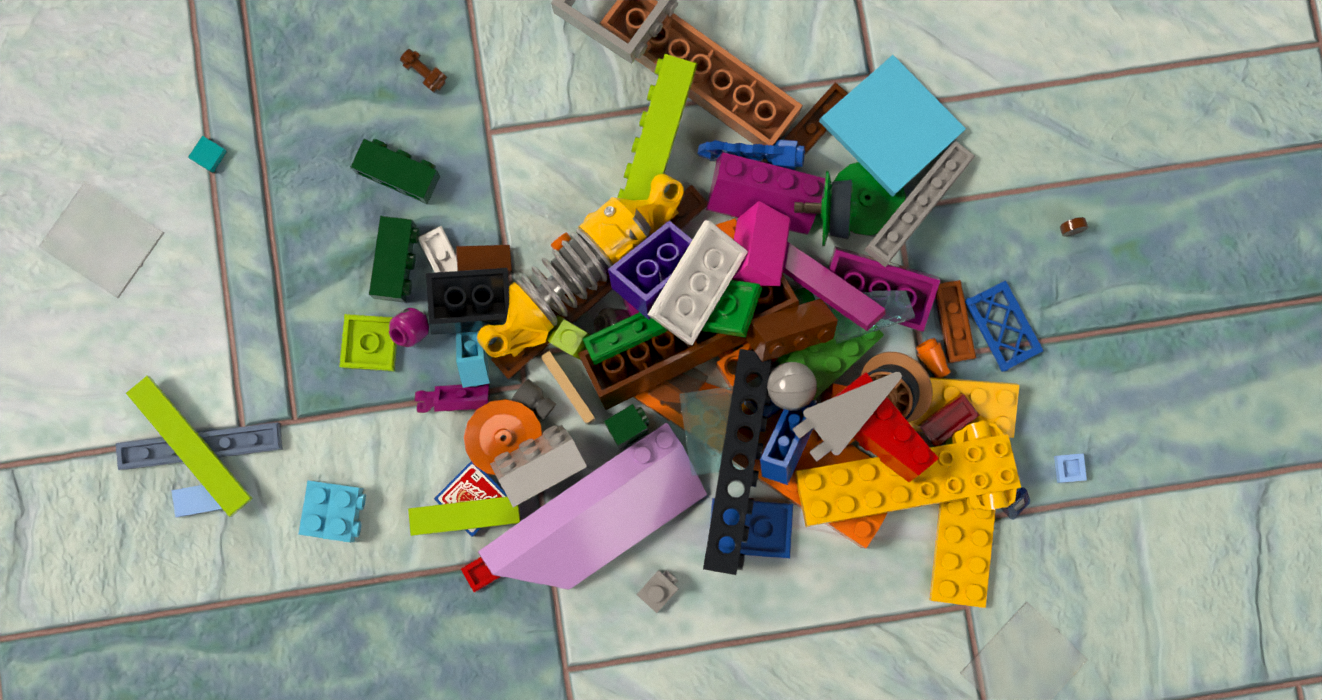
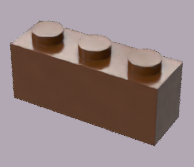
[746,299,838,362]

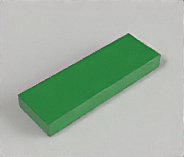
[583,312,668,365]

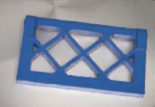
[965,280,1044,372]

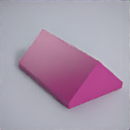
[732,201,791,286]

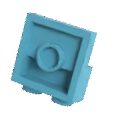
[298,481,366,542]

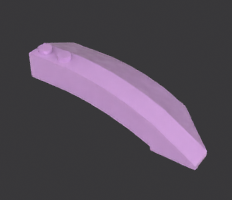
[478,423,707,590]

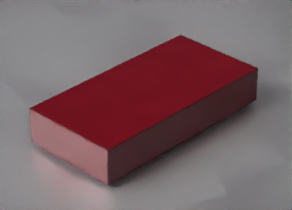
[918,393,980,447]

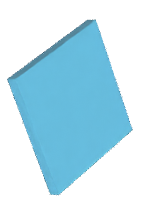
[819,55,966,197]

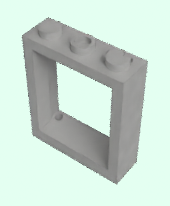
[551,0,678,64]

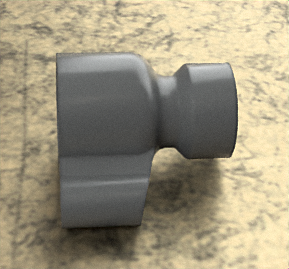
[512,378,556,420]

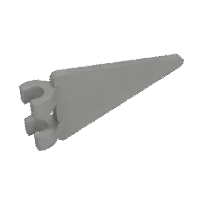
[792,372,902,461]

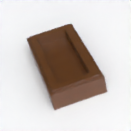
[456,245,512,273]

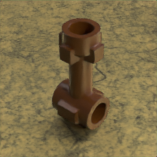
[400,49,448,93]

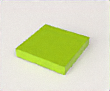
[339,314,397,372]

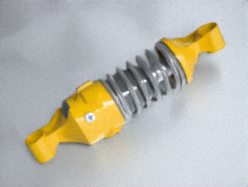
[477,174,684,357]

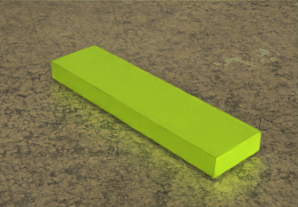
[408,497,521,536]

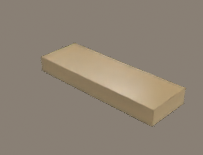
[542,351,596,425]

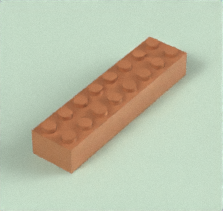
[599,0,803,146]

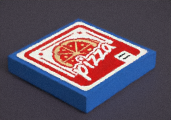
[434,461,507,537]

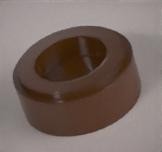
[1060,217,1089,237]

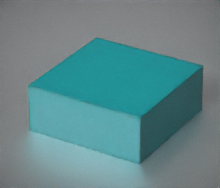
[188,136,227,173]

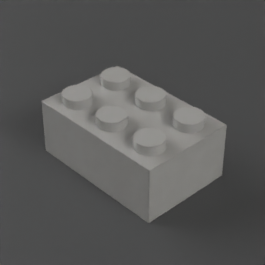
[490,425,587,507]

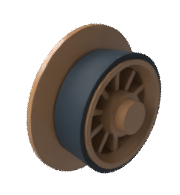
[861,352,933,422]

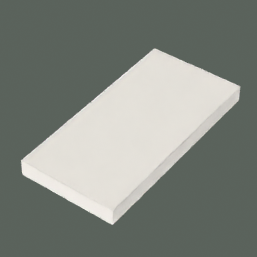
[647,220,748,345]

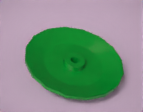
[833,162,906,236]

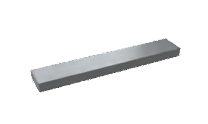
[864,140,975,267]

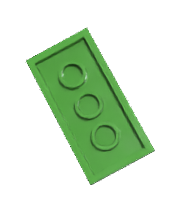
[775,309,884,400]

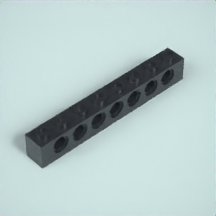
[703,349,777,575]

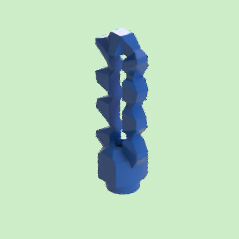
[698,140,805,171]

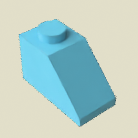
[456,331,490,388]

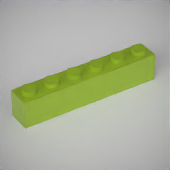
[617,54,697,200]

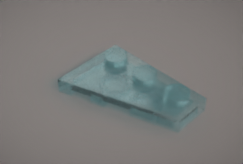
[824,291,915,344]
[679,386,733,476]

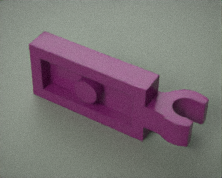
[415,384,490,413]

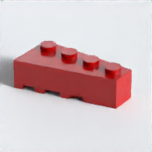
[833,372,939,482]

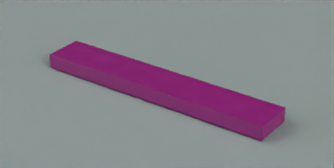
[783,241,886,331]

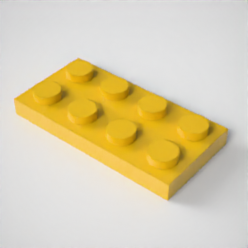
[909,377,1020,438]
[929,499,996,608]

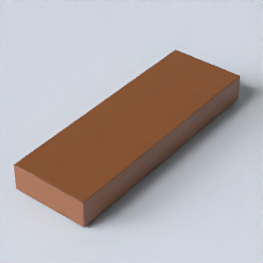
[935,280,976,364]

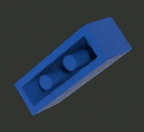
[760,400,817,485]

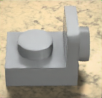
[637,570,679,613]

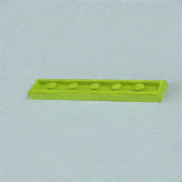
[126,376,253,517]

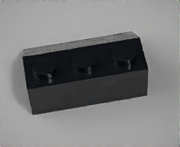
[426,268,509,335]

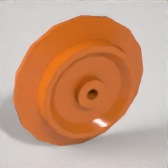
[464,399,542,475]

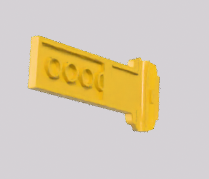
[795,421,1021,527]

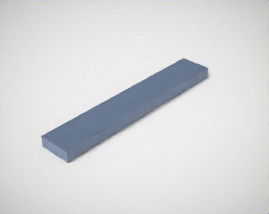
[116,422,283,470]

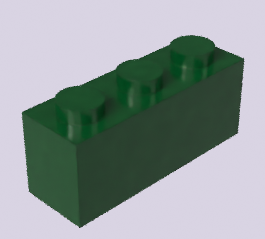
[350,139,440,204]
[369,216,419,303]
[604,404,649,450]

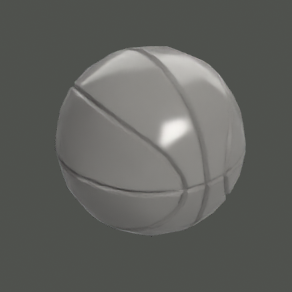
[767,362,817,410]

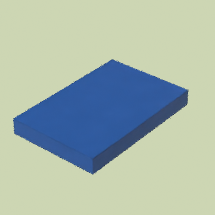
[710,498,793,559]

